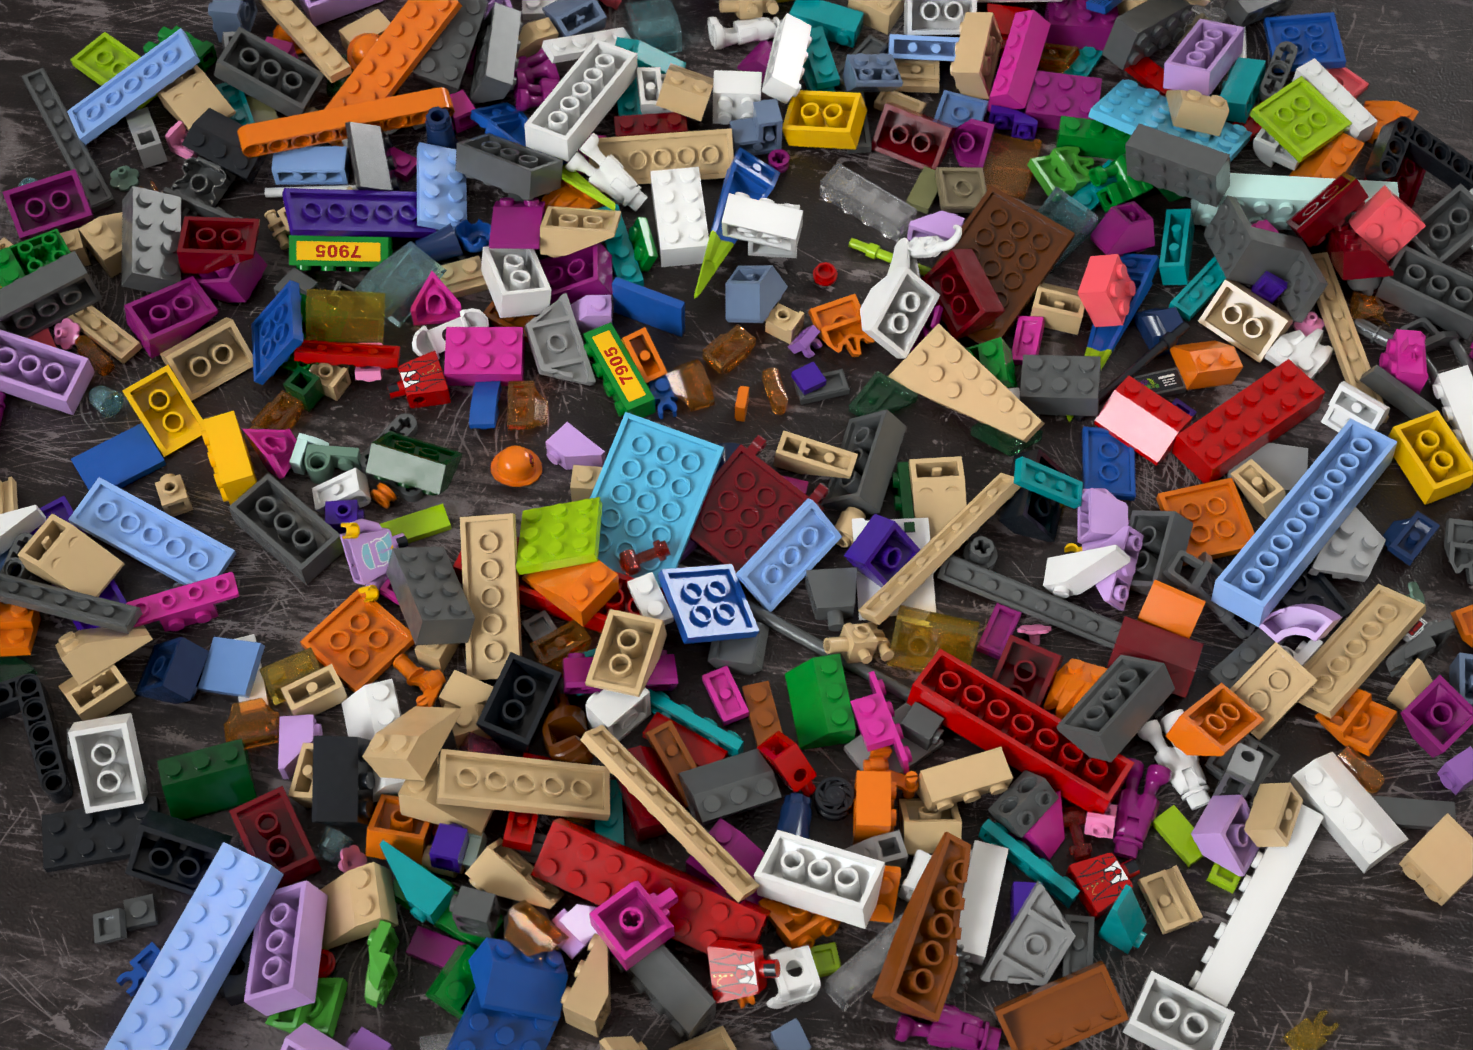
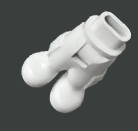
[708,16,782,50]
[565,133,647,212]
[1137,709,1211,810]

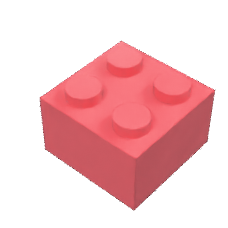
[1348,185,1426,261]
[1077,254,1136,327]

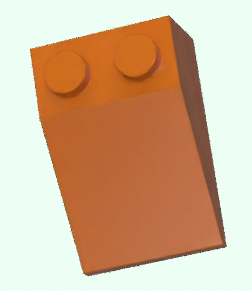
[522,560,619,626]

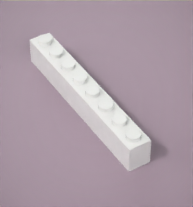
[1188,804,1324,1008]

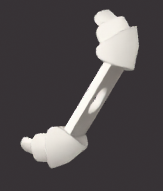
[412,308,489,359]

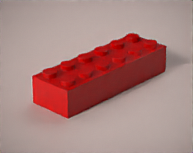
[1171,359,1325,483]

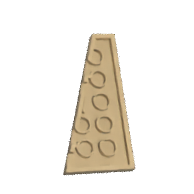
[886,323,1044,443]

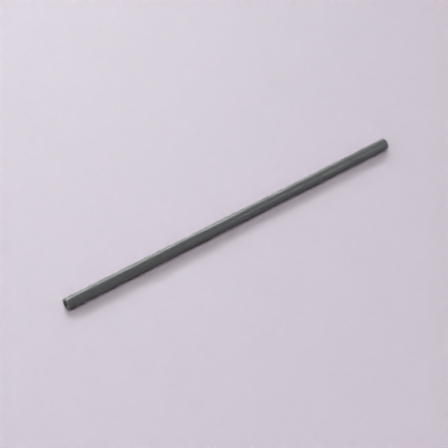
[678,563,911,702]

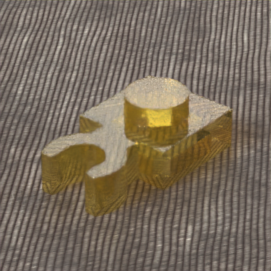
[1282,1010,1339,1050]

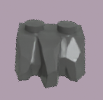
[1444,518,1473,586]
[1386,618,1455,678]

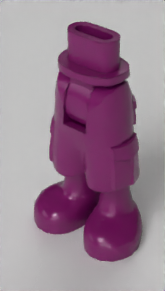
[509,48,560,91]
[514,71,560,111]
[1113,758,1172,860]
[895,1003,1002,1050]

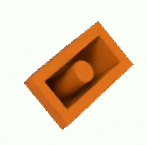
[621,327,668,383]

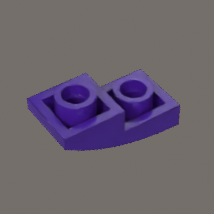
[988,105,1038,140]

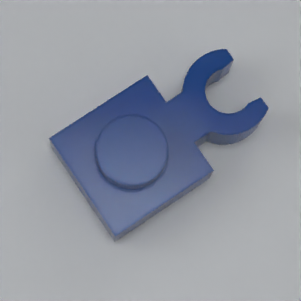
[648,374,678,419]
[116,942,161,997]

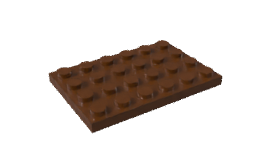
[932,185,1075,345]

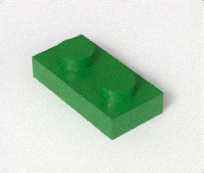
[628,217,658,272]

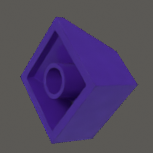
[844,514,920,588]

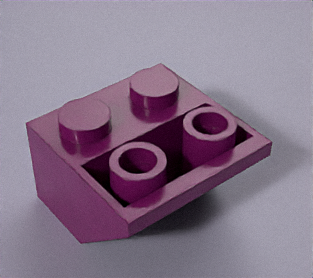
[1090,201,1155,257]

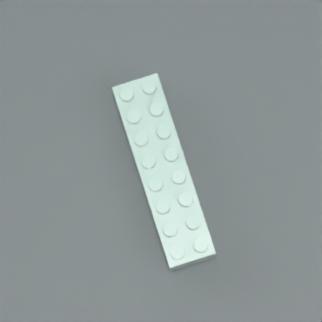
[1191,173,1399,230]

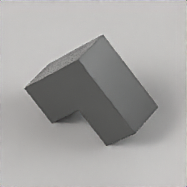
[274,267,320,298]

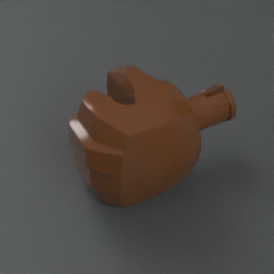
[543,694,594,765]

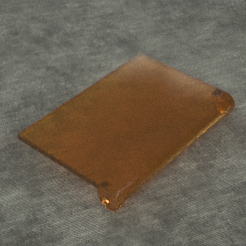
[983,133,1042,200]

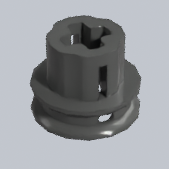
[962,536,998,570]

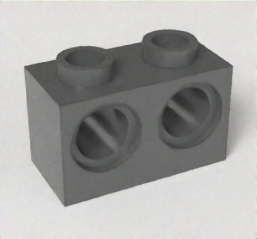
[988,770,1059,838]
[450,886,501,938]

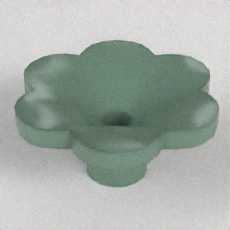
[110,166,139,192]
[1405,581,1425,604]

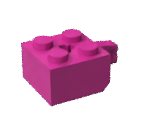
[1379,329,1428,395]
[589,881,678,971]

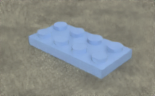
[417,142,467,230]
[735,498,842,612]

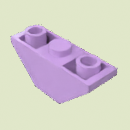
[1095,526,1144,611]

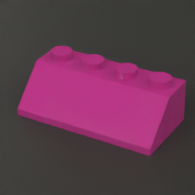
[987,10,1051,113]

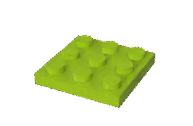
[1249,76,1352,163]
[516,497,602,575]

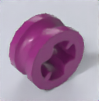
[768,149,790,173]

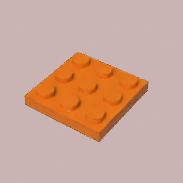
[1156,478,1255,566]
[300,587,415,693]

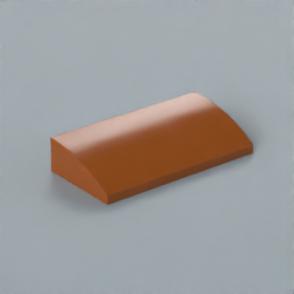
[993,960,1129,1050]

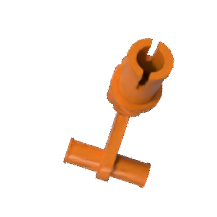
[393,654,446,707]
[863,746,919,799]

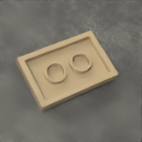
[1230,642,1318,740]

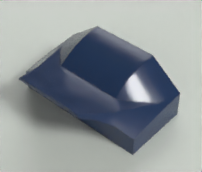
[1133,307,1183,357]
[1383,511,1440,566]

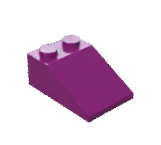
[489,197,545,249]
[539,243,613,304]
[181,250,267,303]
[124,276,218,359]
[686,818,765,905]

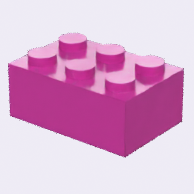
[444,327,525,386]

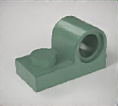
[305,444,362,484]

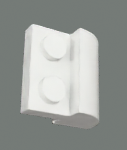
[636,67,673,114]
[1253,128,1300,171]
[1321,381,1390,432]

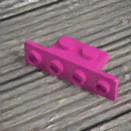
[126,572,239,632]
[850,671,913,774]

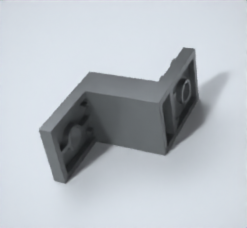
[1203,195,1328,323]

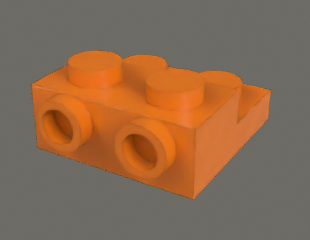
[0,602,41,657]
[758,898,841,949]

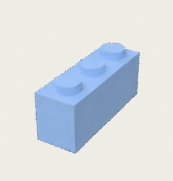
[888,34,960,62]
[271,146,350,185]

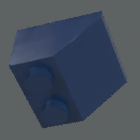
[135,637,209,704]

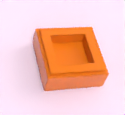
[735,386,749,422]

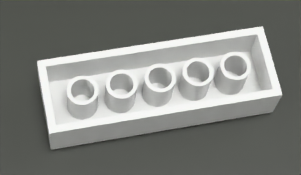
[524,39,637,162]

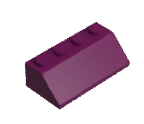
[563,650,678,695]

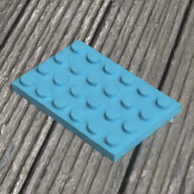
[1088,79,1252,162]
[590,412,724,588]

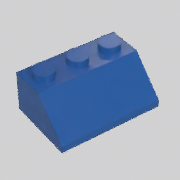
[468,937,568,1021]

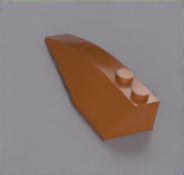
[872,832,971,1022]

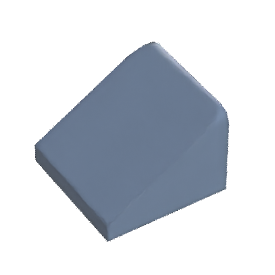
[771,1018,811,1050]

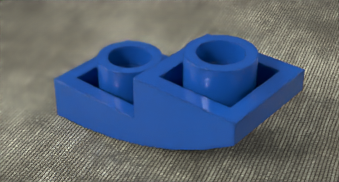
[469,381,502,429]

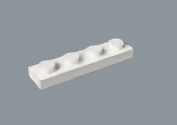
[542,27,631,63]

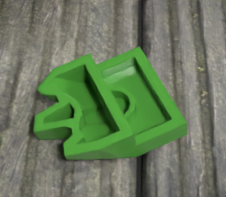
[1027,146,1094,200]
[365,920,399,1008]
[265,978,348,1038]

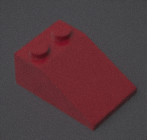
[177,216,260,274]
[991,634,1064,707]
[229,786,322,890]

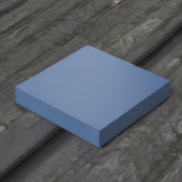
[934,90,989,127]
[198,637,265,698]

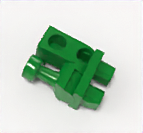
[143,25,218,73]
[1089,153,1154,213]

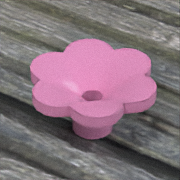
[1293,311,1325,337]
[54,318,81,350]
[1017,624,1051,645]
[338,845,367,873]

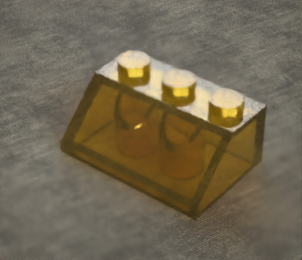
[306,289,385,344]
[887,605,980,673]

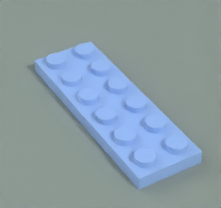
[67,28,200,145]
[68,477,236,585]

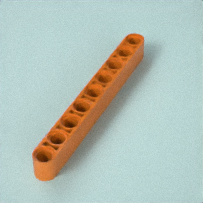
[237,87,455,157]

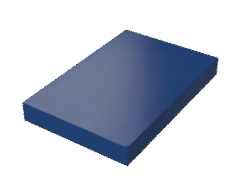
[612,277,685,337]
[71,423,166,490]
[1082,426,1136,501]

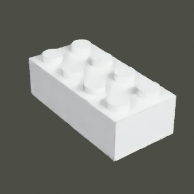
[651,167,709,267]

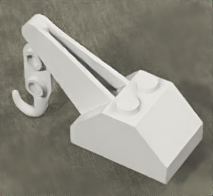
[860,225,962,359]

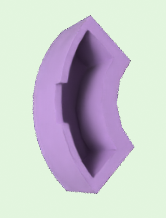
[1259,604,1342,643]

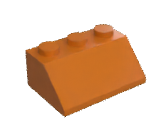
[1289,133,1365,179]
[1165,682,1264,756]

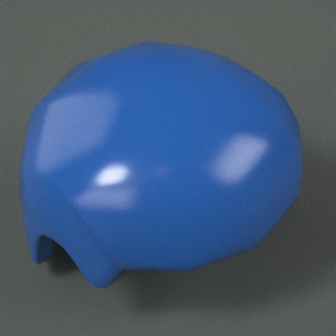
[454,219,491,253]

